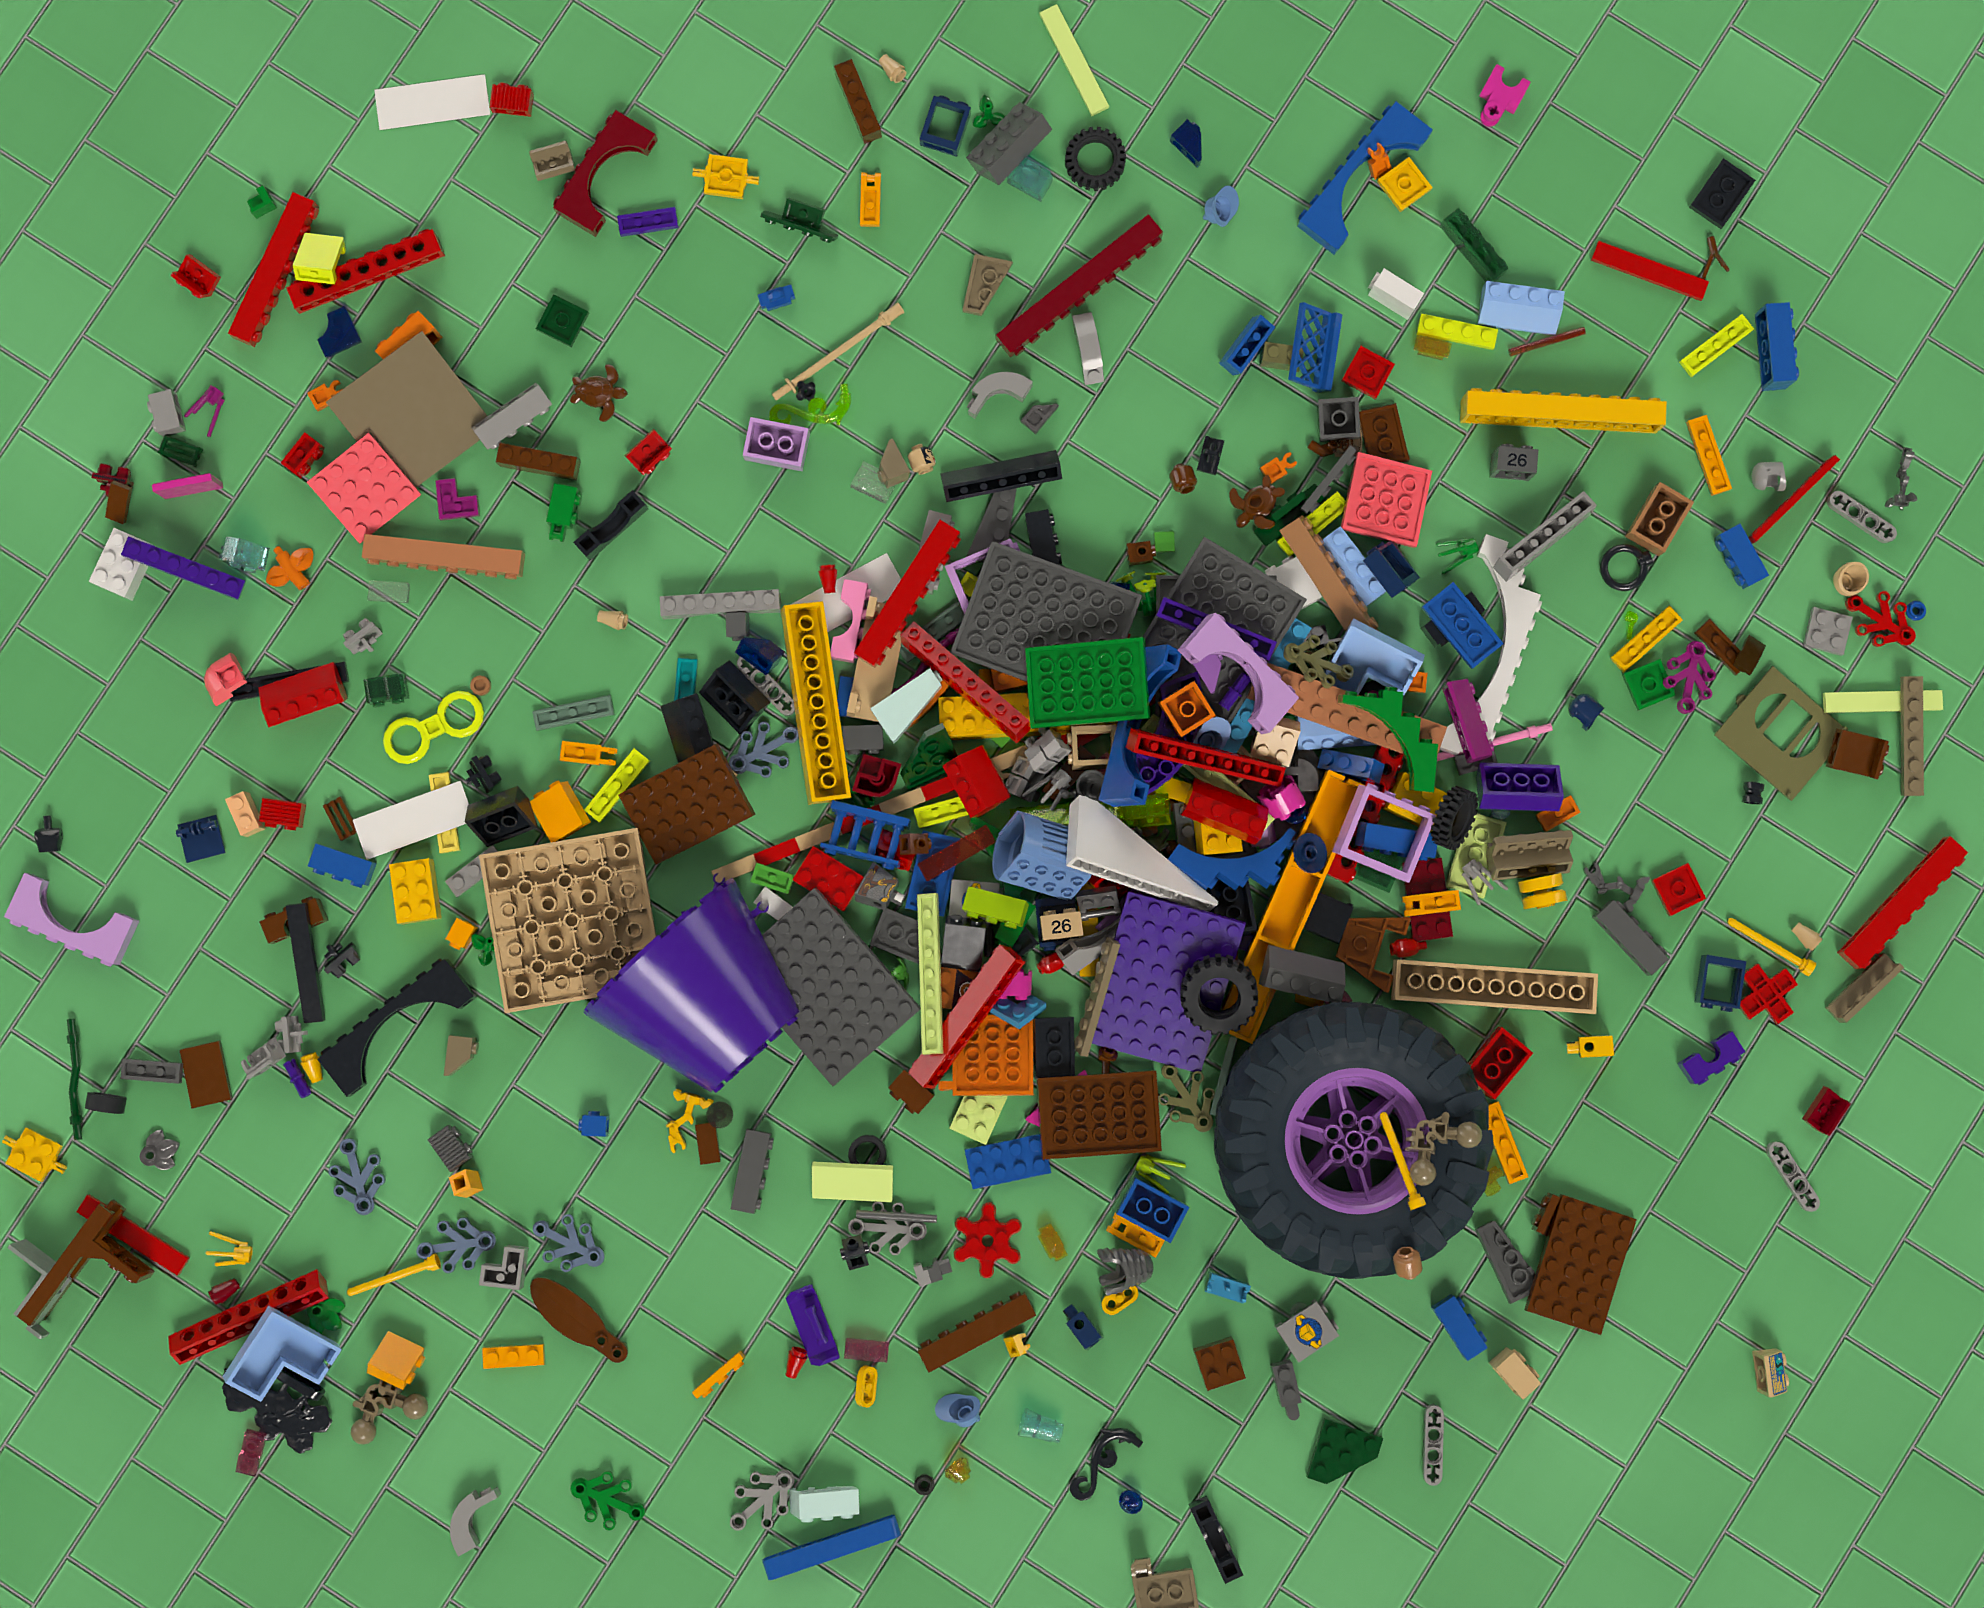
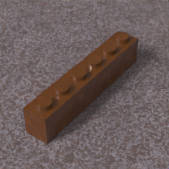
[918,1291,1036,1373]

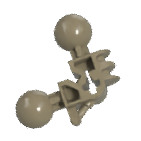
[1405,1112,1482,1186]
[351,1380,428,1445]

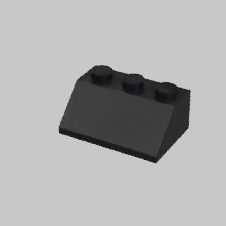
[699,660,771,735]
[660,693,714,763]
[464,786,538,847]

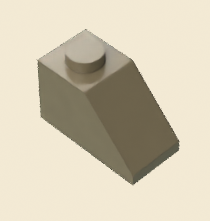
[877,439,910,488]
[444,1035,479,1076]

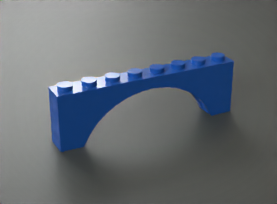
[1297,101,1433,255]
[1099,644,1182,807]

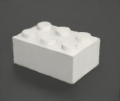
[89,528,156,601]

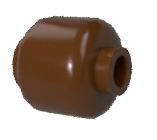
[1169,463,1198,494]

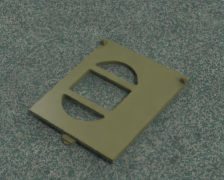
[1714,666,1848,801]

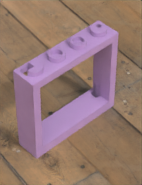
[945,538,1020,614]
[1332,783,1436,883]

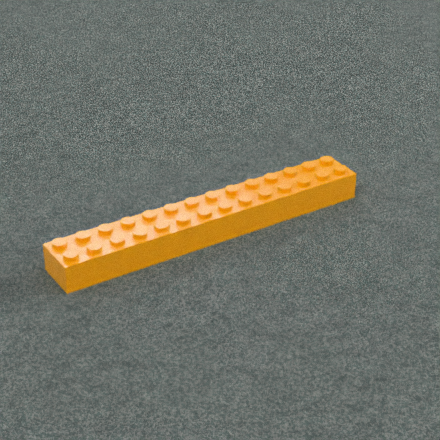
[1221,770,1365,1044]

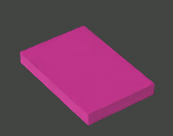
[152,473,223,499]

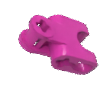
[1479,64,1531,127]

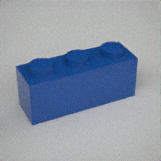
[1219,315,1275,376]
[1714,524,1769,589]
[1317,749,1385,784]
[308,844,377,888]
[1431,1294,1488,1361]

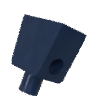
[1063,1304,1104,1350]

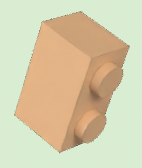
[225,791,265,837]

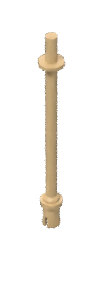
[772,302,904,401]

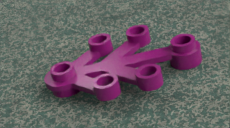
[1663,641,1716,714]

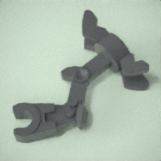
[1885,447,1917,510]
[1583,863,1650,913]

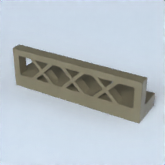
[1826,953,1904,1023]

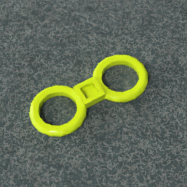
[383,691,484,764]

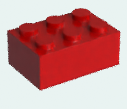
[792,846,864,912]
[1468,1027,1533,1100]

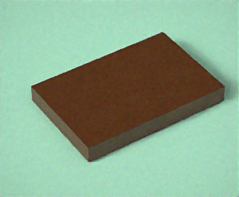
[1359,403,1410,463]
[180,1041,233,1109]

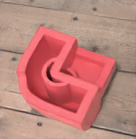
[204,653,247,706]

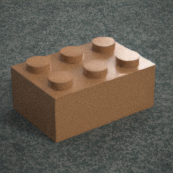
[1625,482,1694,556]

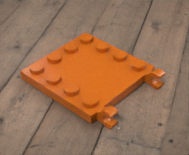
[938,1015,1034,1096]

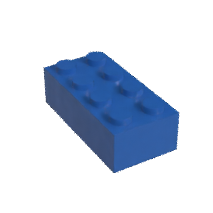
[1755,302,1799,391]

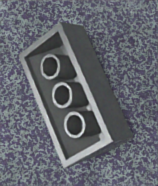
[1258,945,1346,1003]

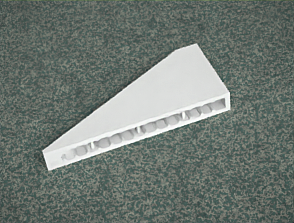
[1066,795,1218,912]

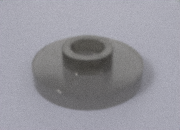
[706,1101,733,1128]

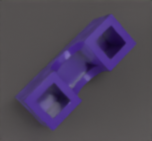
[1677,1031,1746,1085]

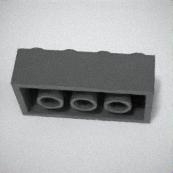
[966,102,1052,185]

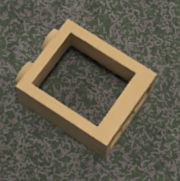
[1067,725,1117,770]

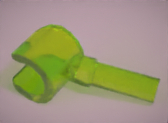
[1624,611,1638,640]

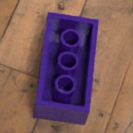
[1476,763,1564,811]

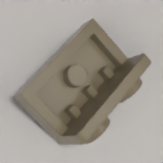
[529,141,575,181]

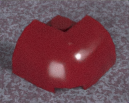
[852,754,902,797]

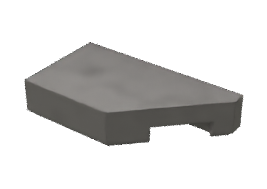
[1021,404,1059,434]

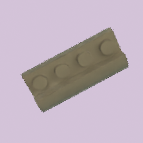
[1487,830,1573,881]

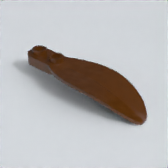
[530,1277,628,1363]

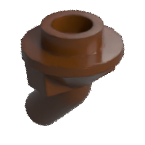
[1098,1047,1118,1074]

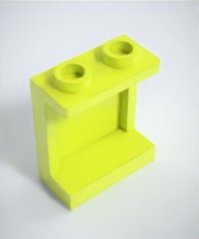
[293,233,346,284]

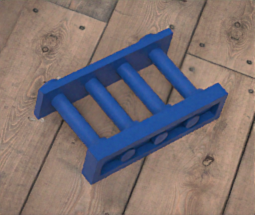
[820,800,911,870]

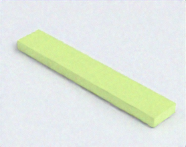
[1039,4,1109,117]
[1823,690,1943,713]

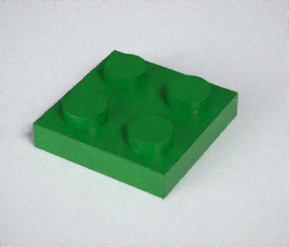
[1622,659,1676,711]

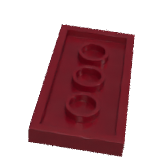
[1401,858,1453,941]

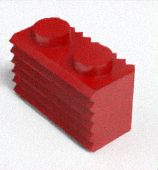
[489,83,534,117]
[259,798,306,831]

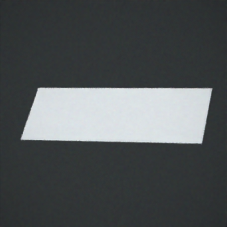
[374,74,490,130]
[790,553,901,632]
[353,781,469,860]

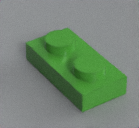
[750,863,794,894]

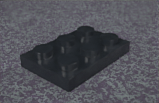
[1689,158,1756,229]
[1033,1016,1075,1079]

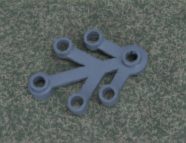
[729,722,798,778]
[328,1138,386,1215]
[533,1214,605,1272]
[416,1217,496,1273]

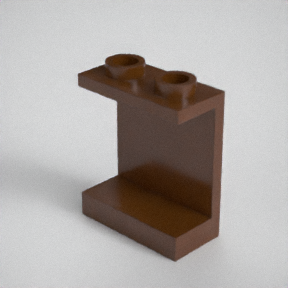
[1826,728,1889,780]

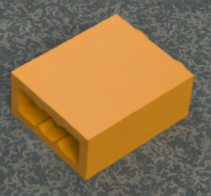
[530,780,591,843]

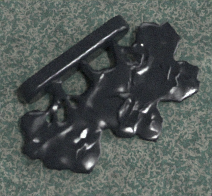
[222,1366,332,1454]

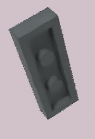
[120,1058,183,1084]

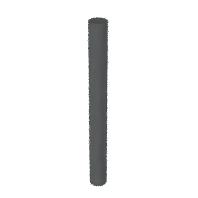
[856,1210,937,1223]

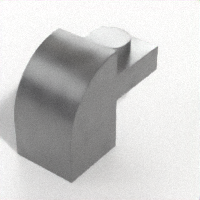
[1282,759,1318,792]

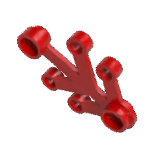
[1845,591,1916,647]

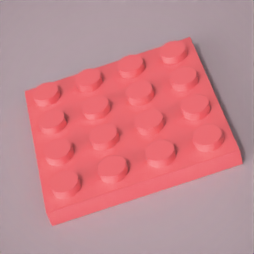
[307,432,421,544]
[1341,452,1432,548]

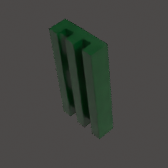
[158,435,203,467]

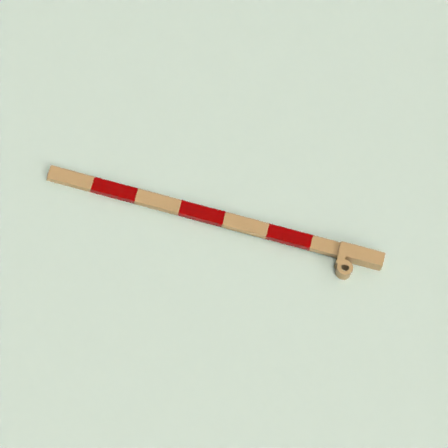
[711,745,1027,883]

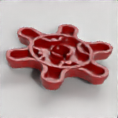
[954,1202,1022,1279]

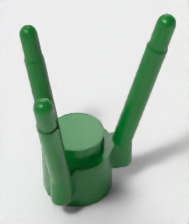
[1436,538,1478,575]

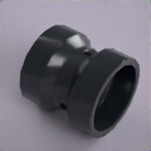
[1742,782,1765,805]

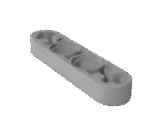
[1827,491,1897,543]
[737,655,795,716]
[1766,1142,1820,1212]
[1422,1404,1444,1486]

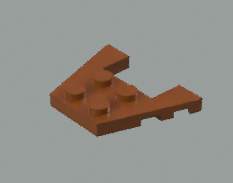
[1335,917,1411,993]

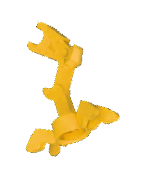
[666,1089,714,1153]

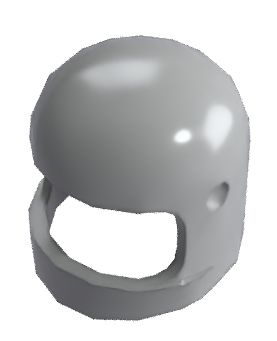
[1751,462,1786,491]

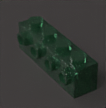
[1440,208,1508,282]

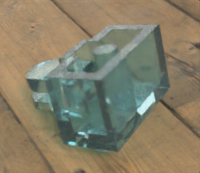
[1007,158,1053,202]
[219,537,270,573]

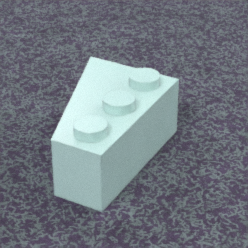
[789,1486,859,1522]

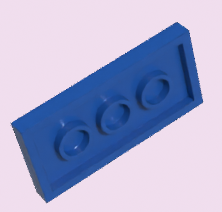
[1421,582,1504,669]
[905,830,962,917]
[965,1134,1051,1189]

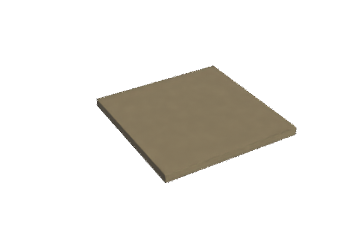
[326,331,487,487]

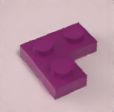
[435,478,480,520]

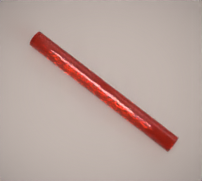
[1508,327,1586,357]

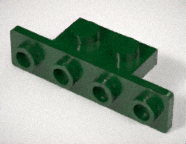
[760,198,838,243]
[1254,484,1326,546]

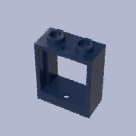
[920,95,971,157]
[1363,541,1420,598]
[1695,955,1747,1012]

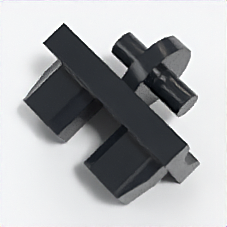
[1196,436,1225,476]
[465,755,502,793]
[324,942,360,978]

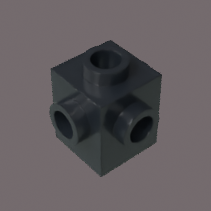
[840,1234,870,1270]

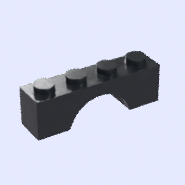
[573,490,649,561]
[1188,1495,1243,1584]

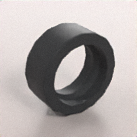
[85,1092,127,1114]
[848,1135,887,1165]

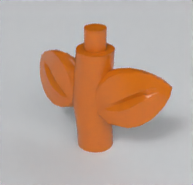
[266,546,313,590]

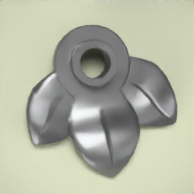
[139,1130,180,1170]

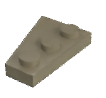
[963,254,1013,316]

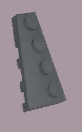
[1300,445,1356,514]
[966,488,1017,563]
[1475,1221,1535,1304]

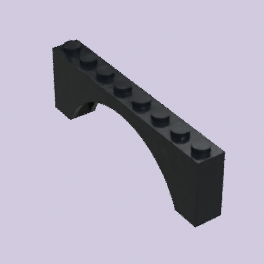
[317,958,478,1097]

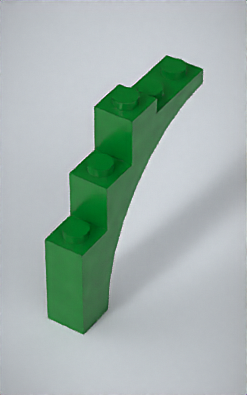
[1338,687,1438,792]

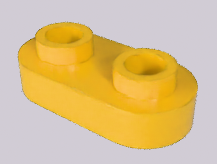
[1101,1286,1138,1315]
[855,1365,878,1408]

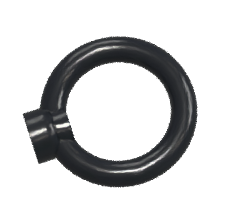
[1600,544,1653,591]

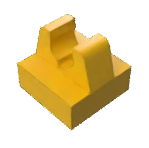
[1003,1333,1030,1358]

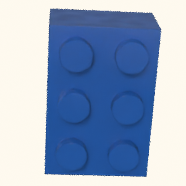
[1116,1177,1190,1243]

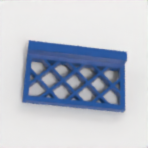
[1288,302,1342,393]

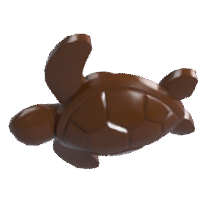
[570,364,628,422]
[1229,475,1285,529]

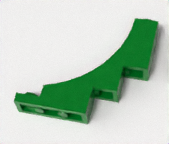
[969,817,1036,949]

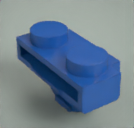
[758,284,795,311]

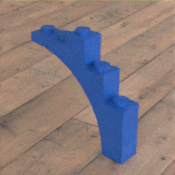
[1168,828,1296,891]

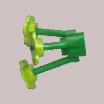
[1116,570,1167,616]

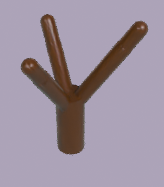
[1701,236,1730,280]

